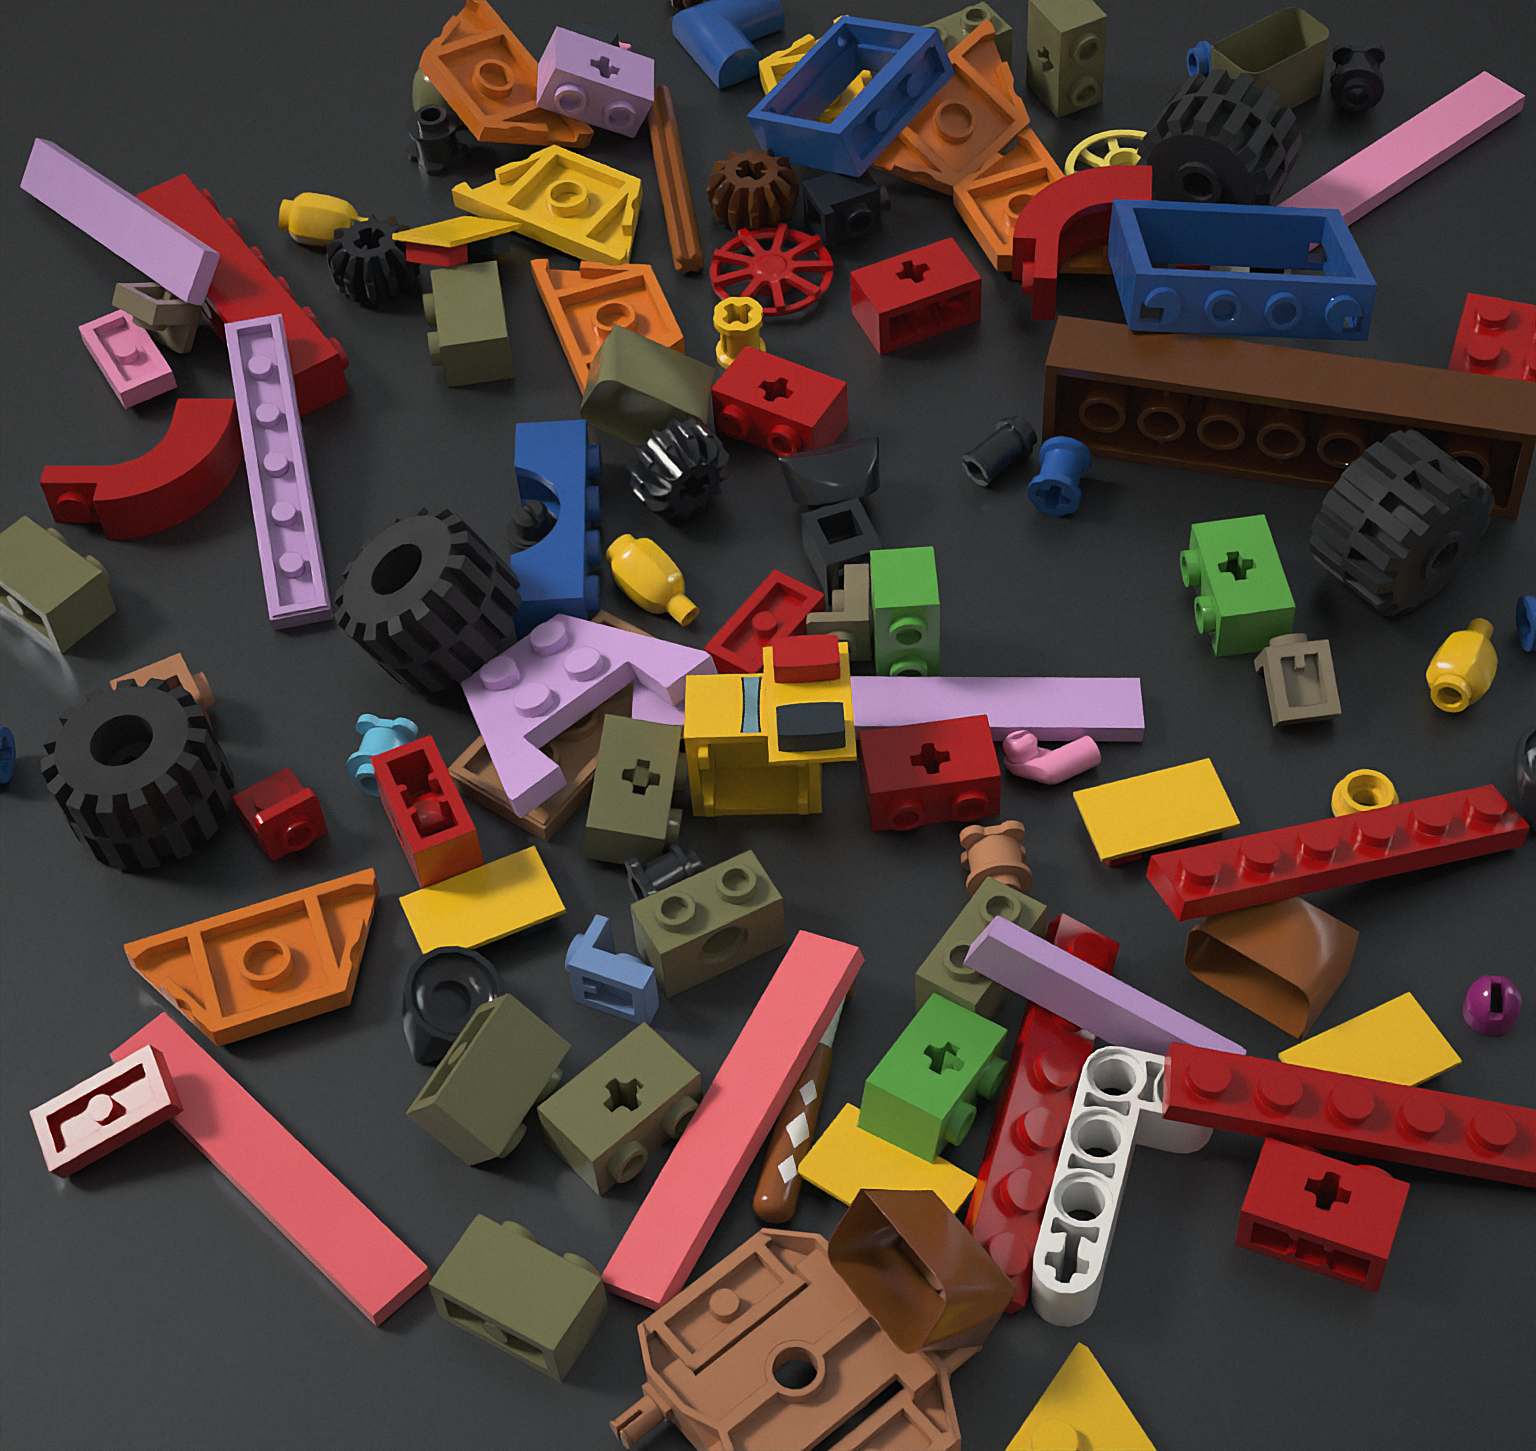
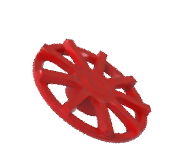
[710,223,834,317]

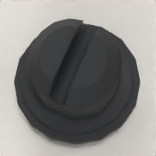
[506,500,557,551]

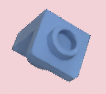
[565,914,659,1025]

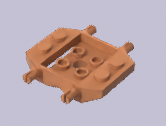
[609,1228,983,1451]

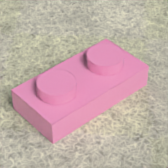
[78,309,177,409]

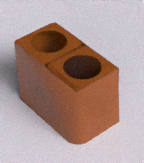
[1184,896,1359,1041]
[827,1188,1018,1354]

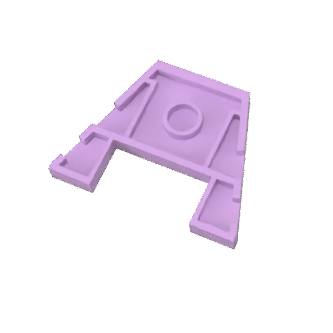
[460,613,718,818]

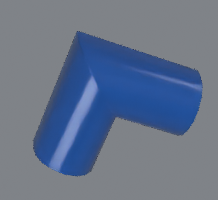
[672,0,785,90]

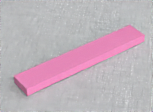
[1276,71,1525,251]

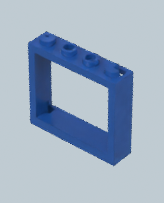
[1107,199,1377,341]

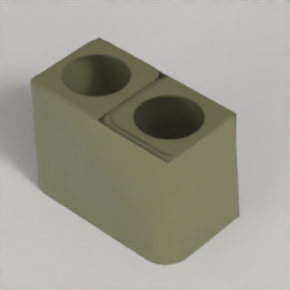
[1211,7,1329,109]
[580,324,715,445]

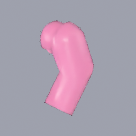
[1002,730,1101,785]

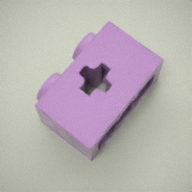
[536,26,654,138]

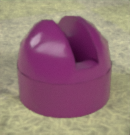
[1462,975,1522,1036]

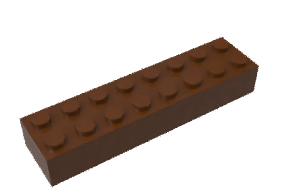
[1042,315,1536,520]

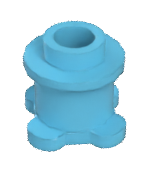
[346,714,418,797]

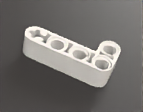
[1031,1046,1213,1327]

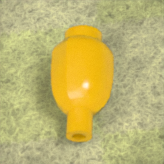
[278,192,369,248]
[605,534,700,627]
[1426,618,1498,713]

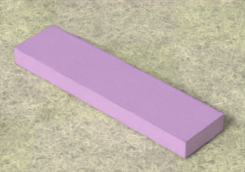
[963,916,1247,1056]

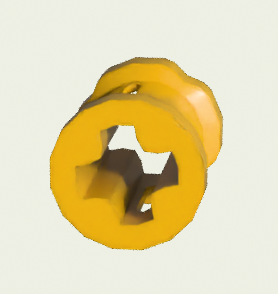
[713,297,766,369]

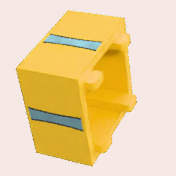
[684,673,822,817]

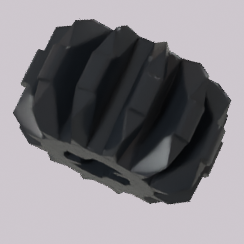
[326,214,421,306]
[626,418,731,521]

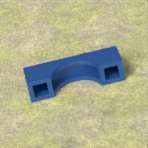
[510,419,602,641]

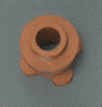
[959,820,1033,898]

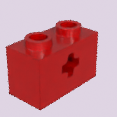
[850,237,982,355]
[711,345,849,457]
[859,714,1001,832]
[370,735,484,889]
[1234,1137,1410,1293]

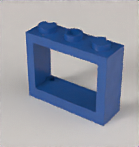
[746,15,955,177]

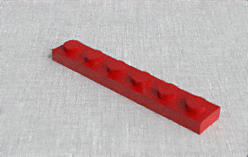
[1146,784,1530,922]
[964,913,1120,1314]
[1162,1042,1536,1188]

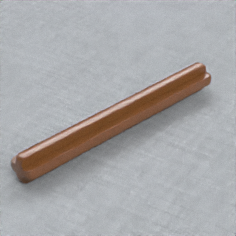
[646,84,704,274]

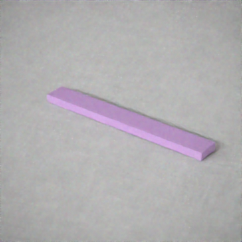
[632,676,1145,742]

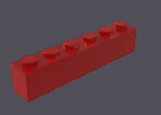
[134,173,349,418]

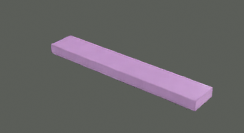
[20,138,220,306]
[224,314,333,630]

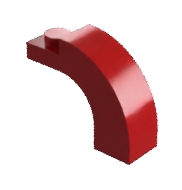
[1012,165,1152,321]
[40,399,244,540]

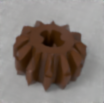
[707,146,799,234]

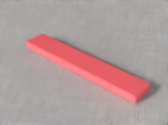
[601,930,865,1311]
[109,1012,432,1327]

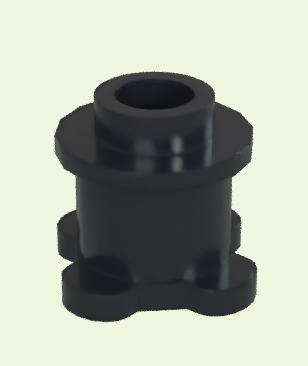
[1330,42,1385,112]
[407,104,469,177]
[624,843,705,901]

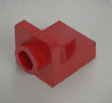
[231,767,328,862]

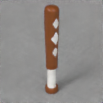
[752,981,856,1224]

